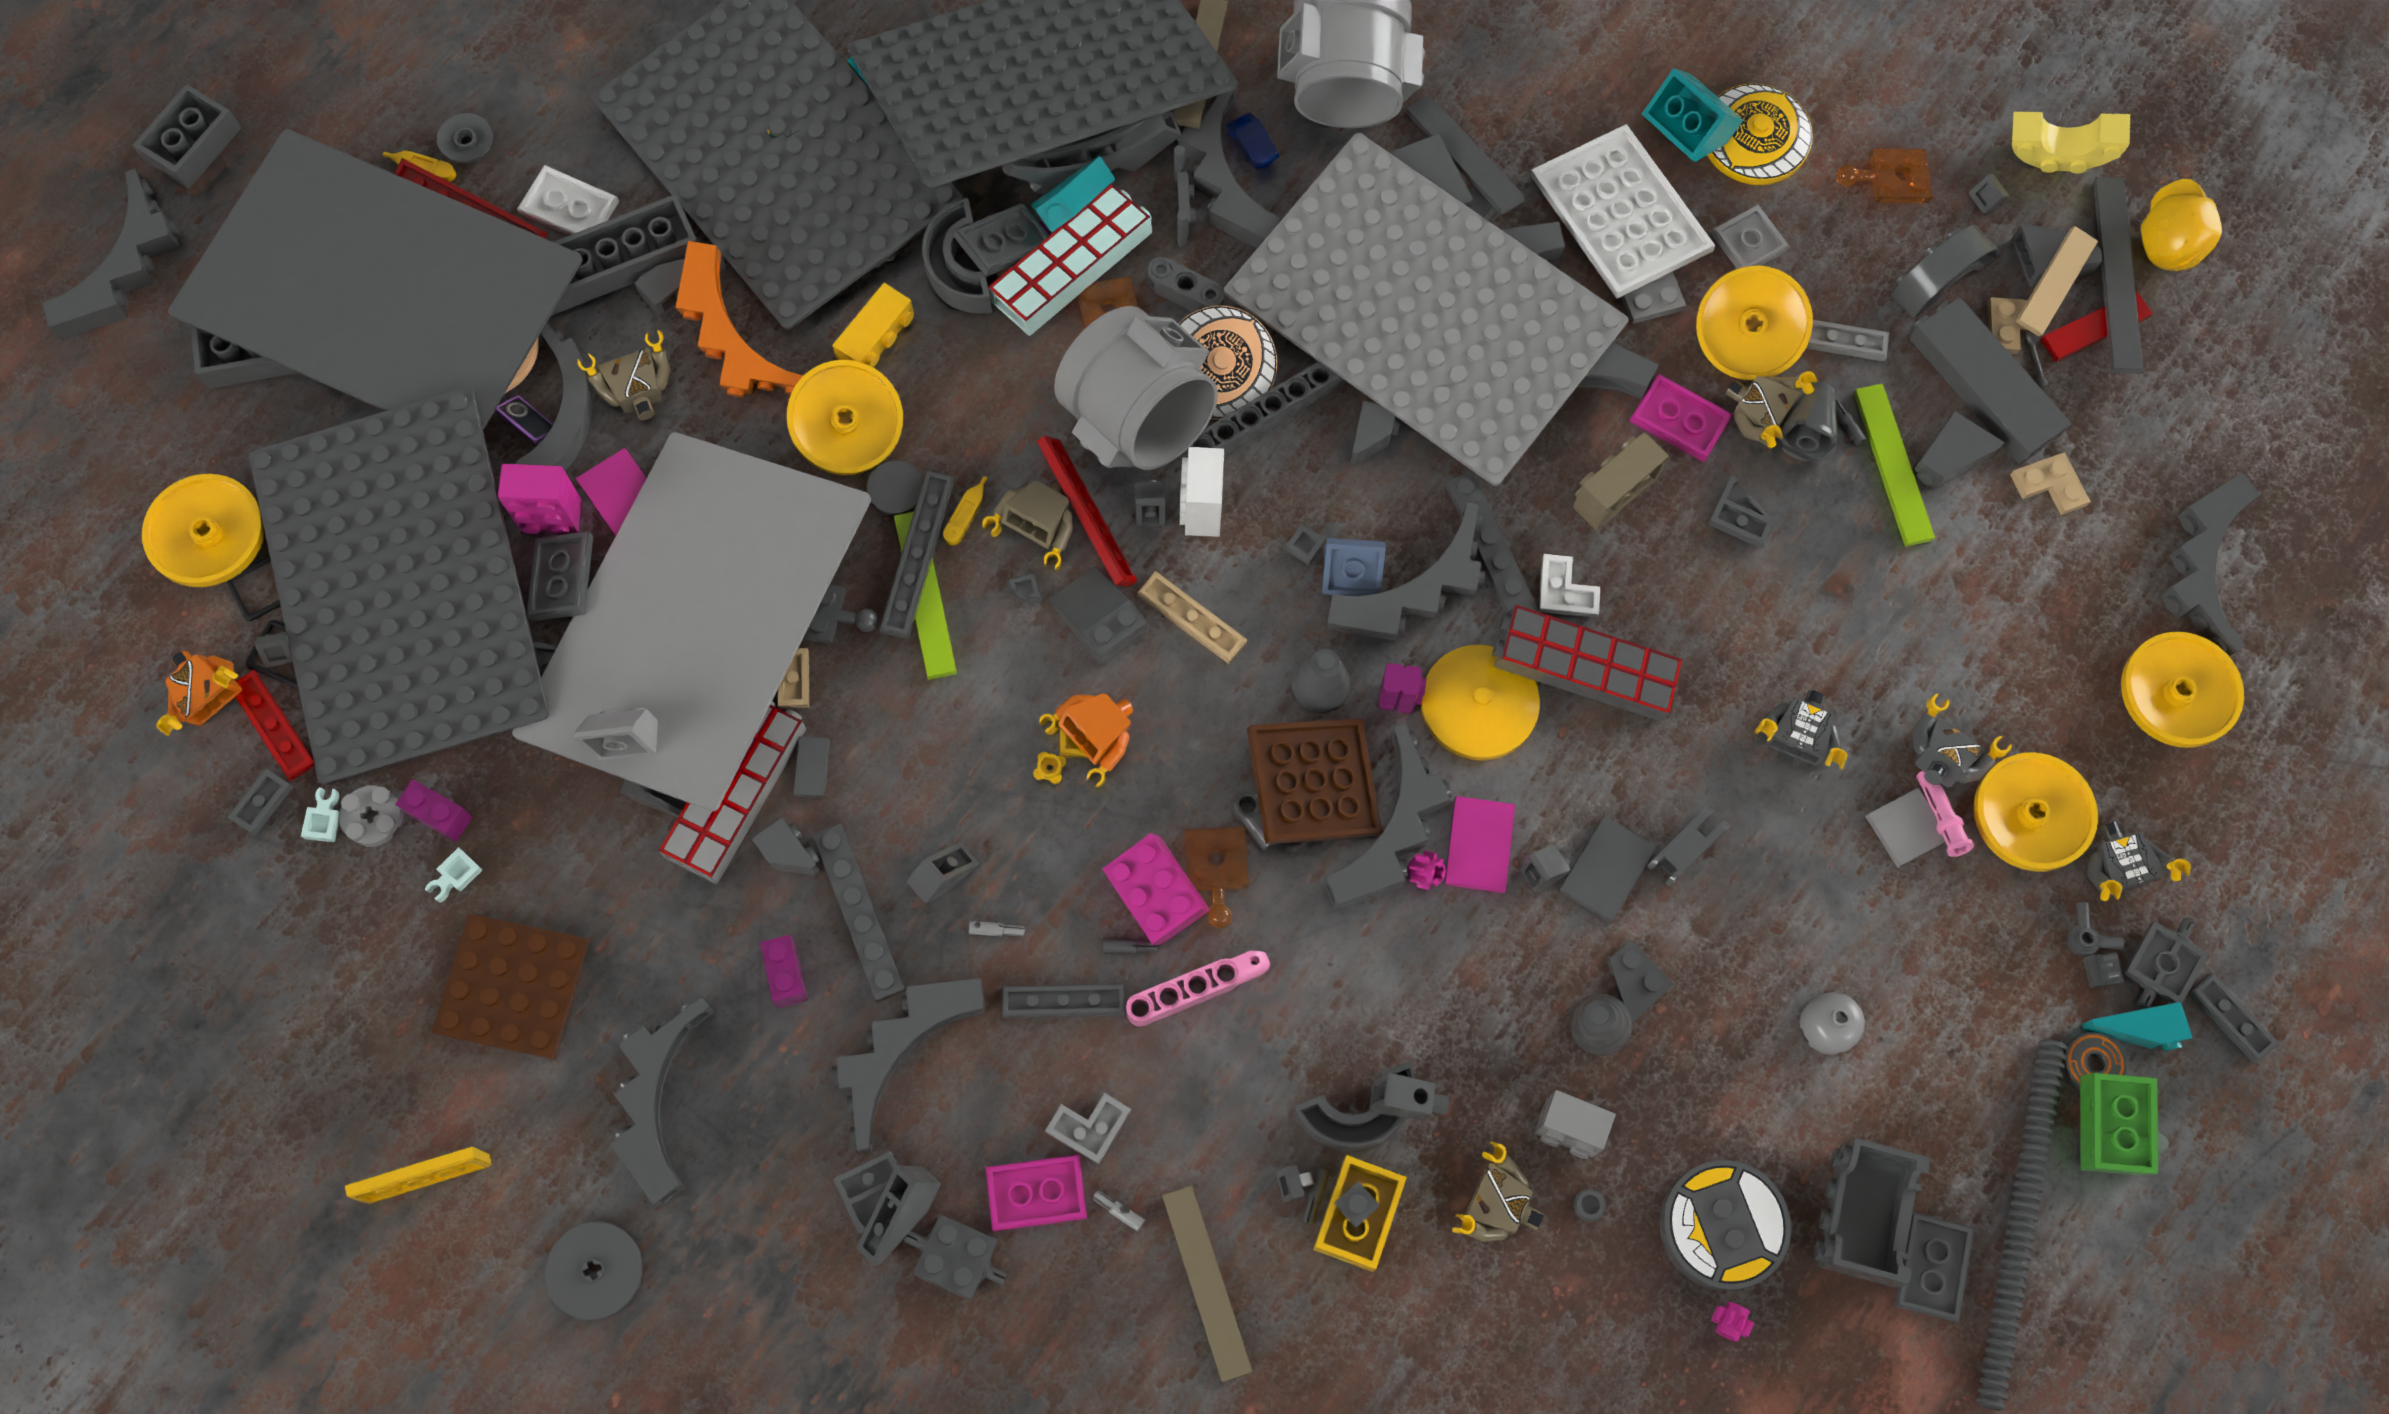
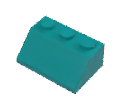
[1642,68,1743,162]

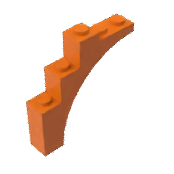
[675,241,803,398]

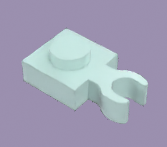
[301,787,340,842]
[425,848,483,903]

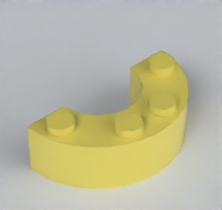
[2012,112,2130,174]

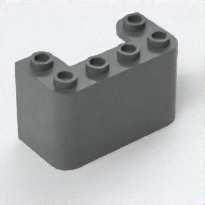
[1813,1138,1931,1288]

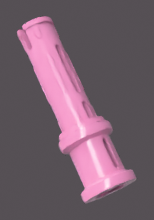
[1916,771,1974,857]

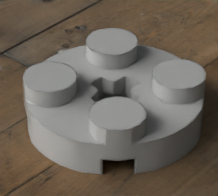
[339,785,404,847]

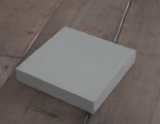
[1711,205,1790,269]
[1865,787,1946,868]

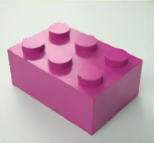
[498,464,582,535]
[1102,833,1210,945]

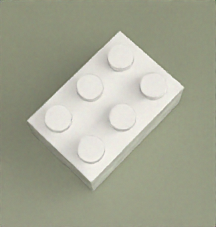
[1180,447,1224,537]

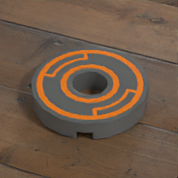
[2062,1032,2127,1090]

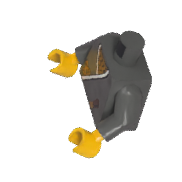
[1911,693,2012,788]

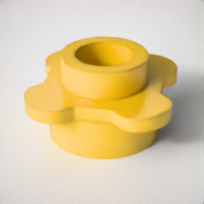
[1033,752,1066,784]

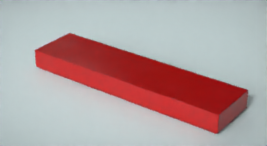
[2041,291,2153,363]
[235,669,315,781]

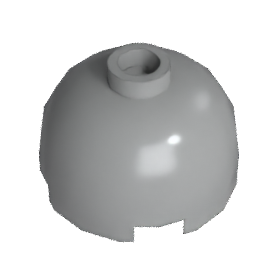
[1800,992,1865,1055]

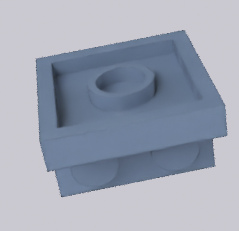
[1322,538,1386,596]

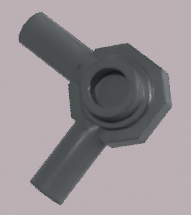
[2068,902,2124,956]

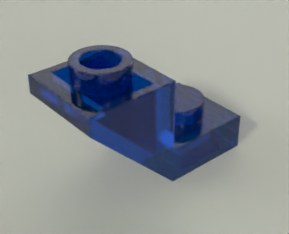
[1226,112,1280,169]

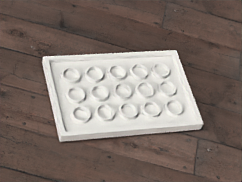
[1531,124,1715,298]

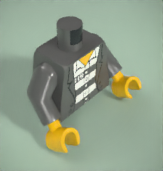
[1754,690,1848,769]
[2087,821,2191,901]

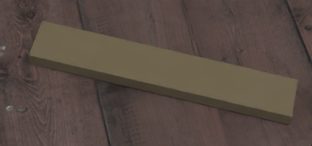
[1173,0,1228,129]
[1162,1185,1252,1382]

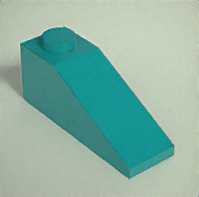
[1031,156,1115,232]
[2081,1002,2192,1052]

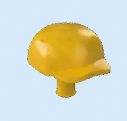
[2141,179,2222,271]

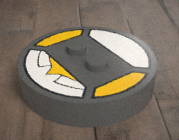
[1659,1160,1791,1291]

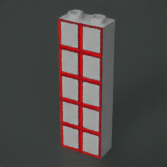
[659,701,807,884]

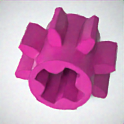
[1408,850,1446,890]
[1711,1301,1754,1342]

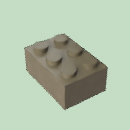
[1573,432,1669,531]

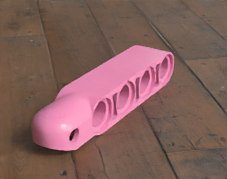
[1126,951,1270,1027]

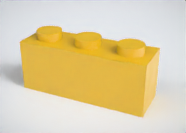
[832,283,914,368]

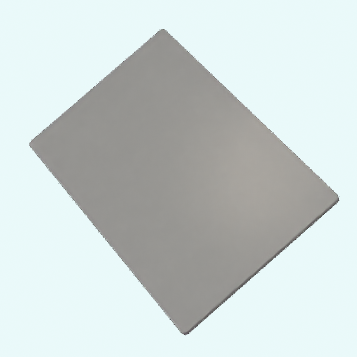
[1224,133,1628,486]
[512,432,871,811]

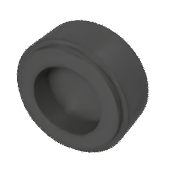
[1573,1189,1606,1222]

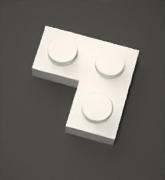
[1539,554,1600,618]

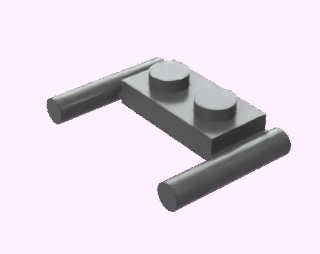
[1174,145,1196,248]

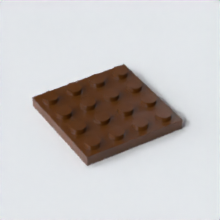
[1247,719,1383,844]
[432,913,590,1060]

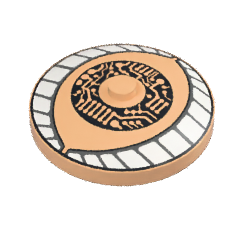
[1179,306,1277,421]

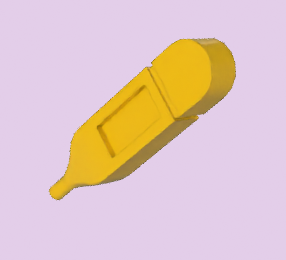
[383,151,456,182]
[943,476,988,546]

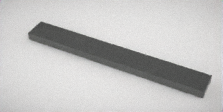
[2093,177,2143,374]

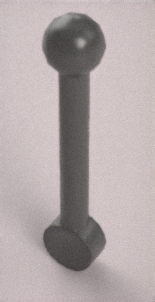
[2025,335,2048,389]

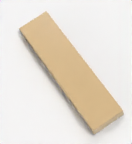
[2015,226,2098,337]
[1137,571,1247,664]

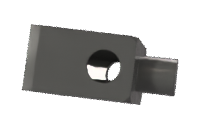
[1369,1073,1449,1120]

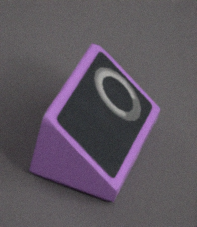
[495,395,553,447]

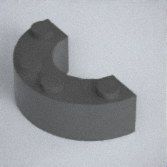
[922,198,992,313]
[1891,225,2000,319]
[1292,1061,1415,1152]

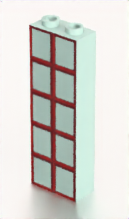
[988,184,1152,336]

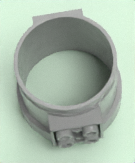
[1277,0,1425,128]
[1054,306,1218,470]

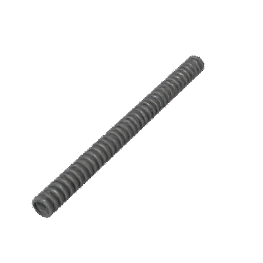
[1976,1039,2068,1411]

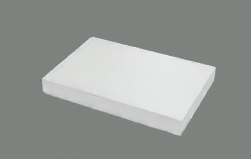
[517,165,619,236]

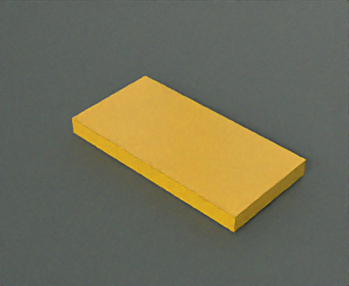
[345,1146,492,1204]

